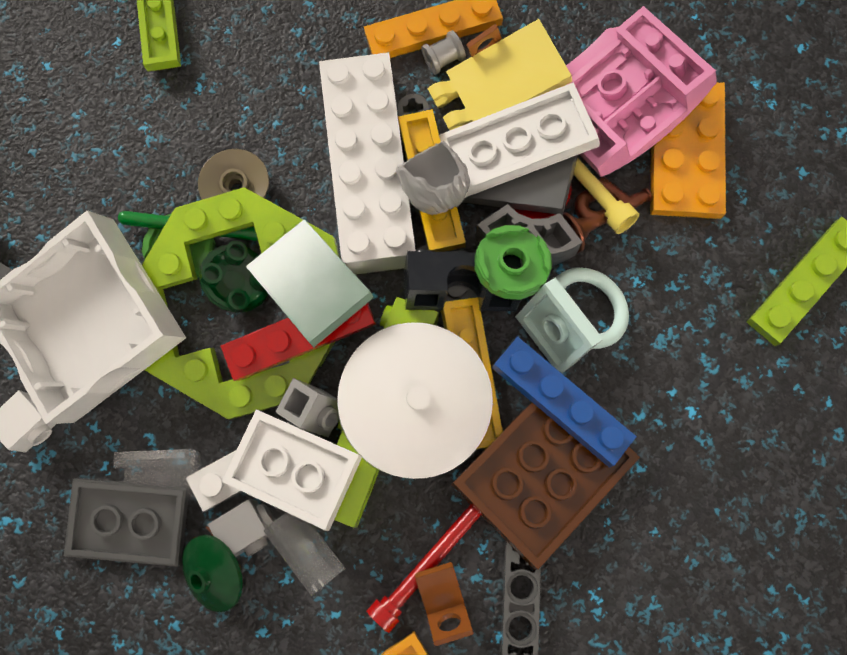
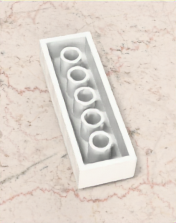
[319,52,416,275]

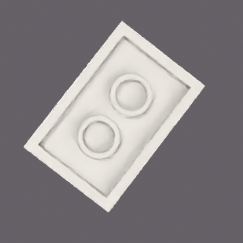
[222,410,362,531]

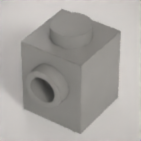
[276,378,339,437]
[207,499,275,557]

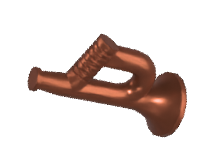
[562,176,652,253]

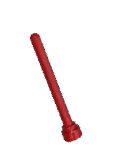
[366,504,481,633]

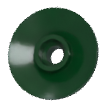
[182,535,243,612]

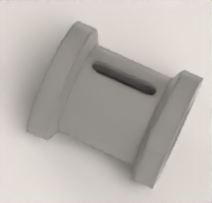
[421,30,466,75]

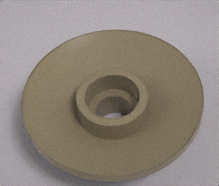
[198,149,269,200]

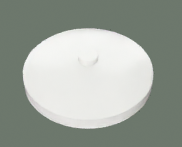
[337,323,493,479]

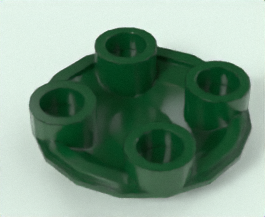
[199,241,268,313]

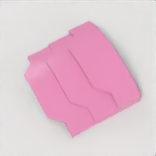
[566,6,717,177]

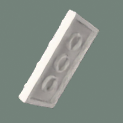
[439,82,600,198]

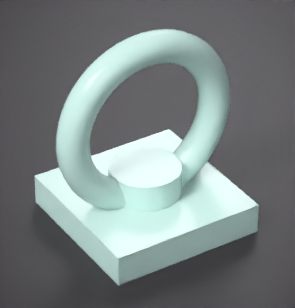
[515,267,629,373]

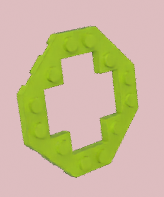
[142,187,341,419]

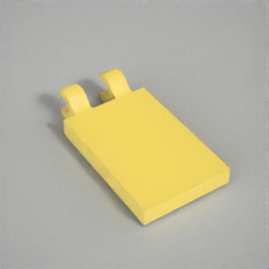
[428,19,572,130]

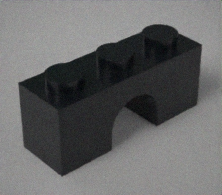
[404,249,521,311]

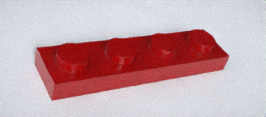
[220,303,377,381]

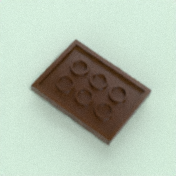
[451,402,640,570]

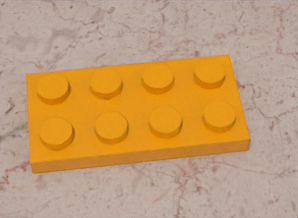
[650,82,726,219]

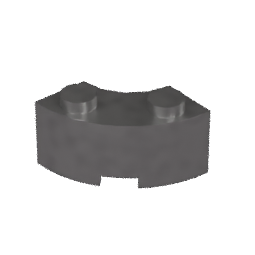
[475,204,582,267]

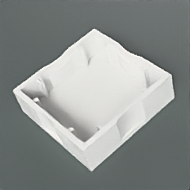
[0,211,186,424]

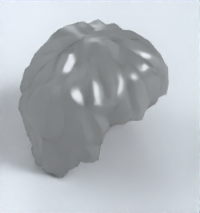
[396,141,470,215]

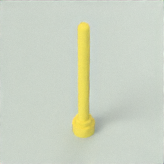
[573,158,640,234]

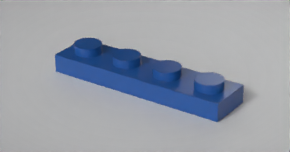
[491,337,637,467]

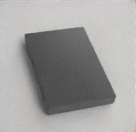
[462,155,578,215]
[64,478,190,567]

